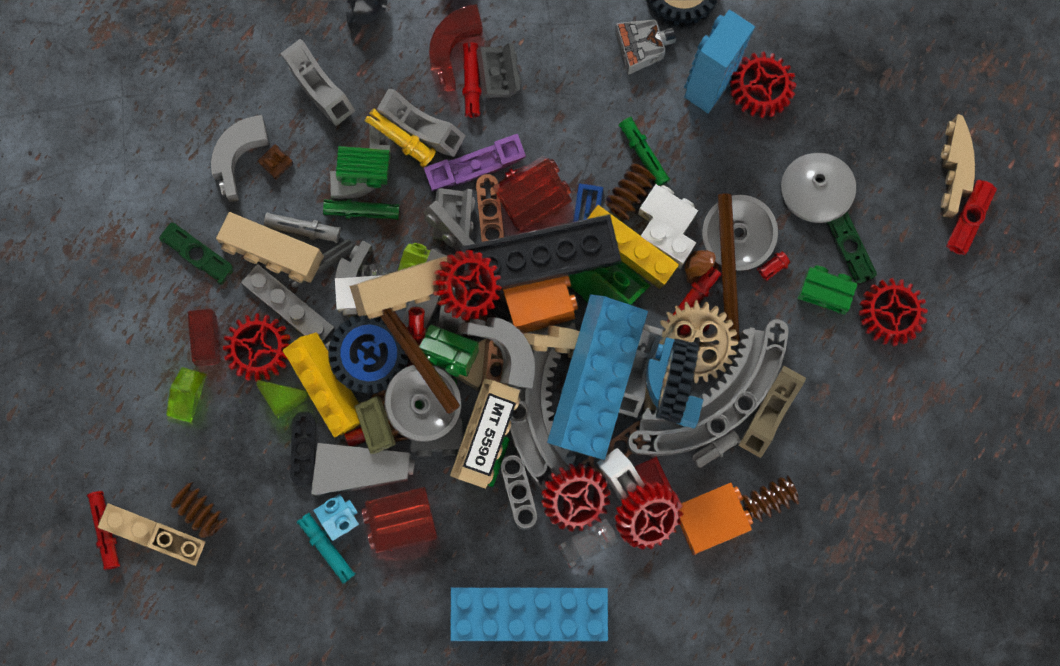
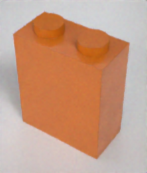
[503,276,578,334]
[679,483,753,555]

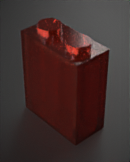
[492,156,572,232]
[361,487,438,554]

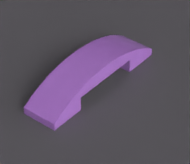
[424,133,526,192]

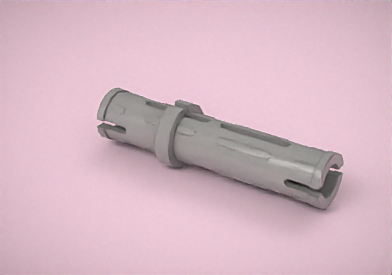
[264,212,341,243]

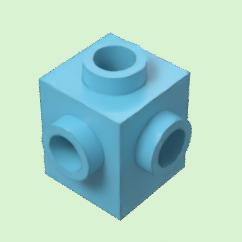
[314,494,359,541]

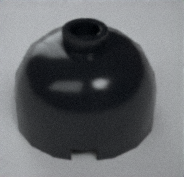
[346,0,387,25]

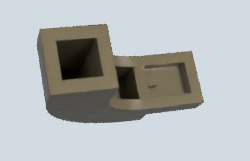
[739,366,806,458]

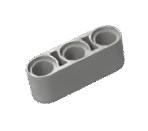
[501,455,537,530]

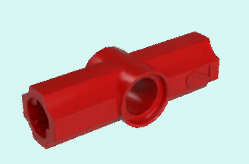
[946,180,997,255]

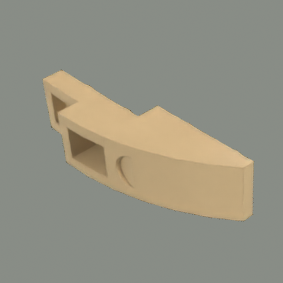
[941,114,975,218]
[524,325,580,358]
[98,503,206,566]

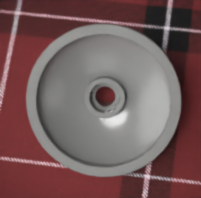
[781,153,856,223]
[702,195,778,270]
[385,365,461,442]

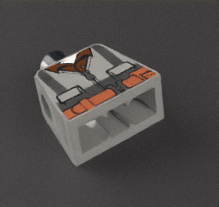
[615,20,676,74]

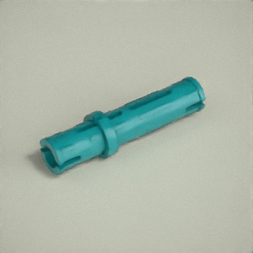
[296,512,356,584]

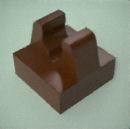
[258,144,293,180]

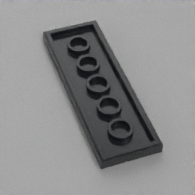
[461,214,622,296]

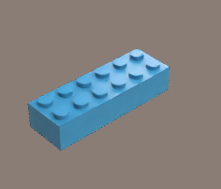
[684,9,756,114]
[547,294,648,460]
[451,588,608,641]

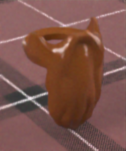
[684,250,719,284]

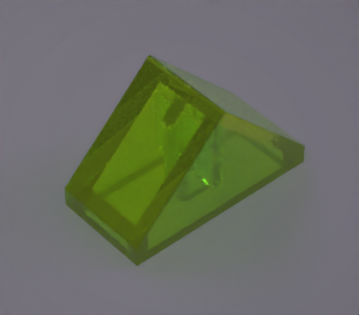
[166,367,207,423]
[256,380,309,418]

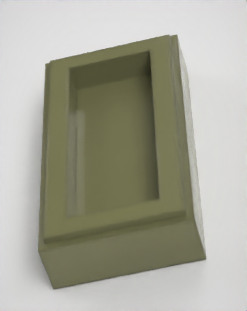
[355,396,396,454]

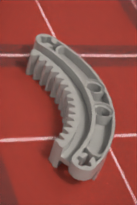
[627,319,789,457]
[507,321,576,496]

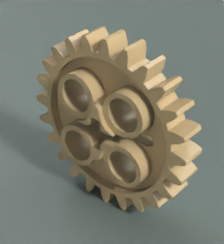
[659,301,738,383]

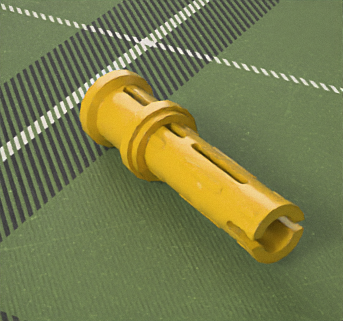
[365,108,436,168]

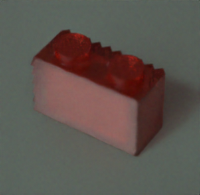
[188,309,221,366]

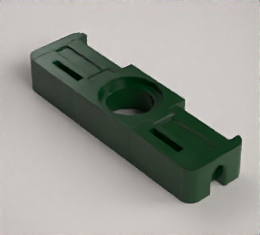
[827,212,877,286]
[159,222,234,285]

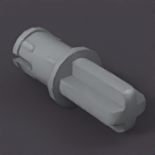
[692,429,741,468]

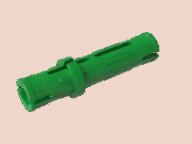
[618,117,670,187]
[323,199,399,220]

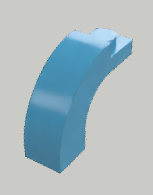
[646,337,704,429]

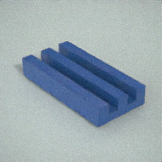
[573,183,603,222]

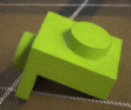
[398,243,430,271]

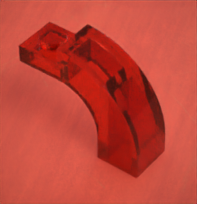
[429,4,483,92]

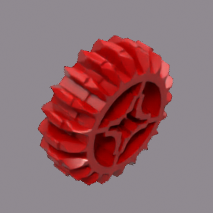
[729,52,796,118]
[432,250,502,321]
[859,278,928,346]
[223,313,291,382]
[541,463,611,532]
[614,481,684,550]

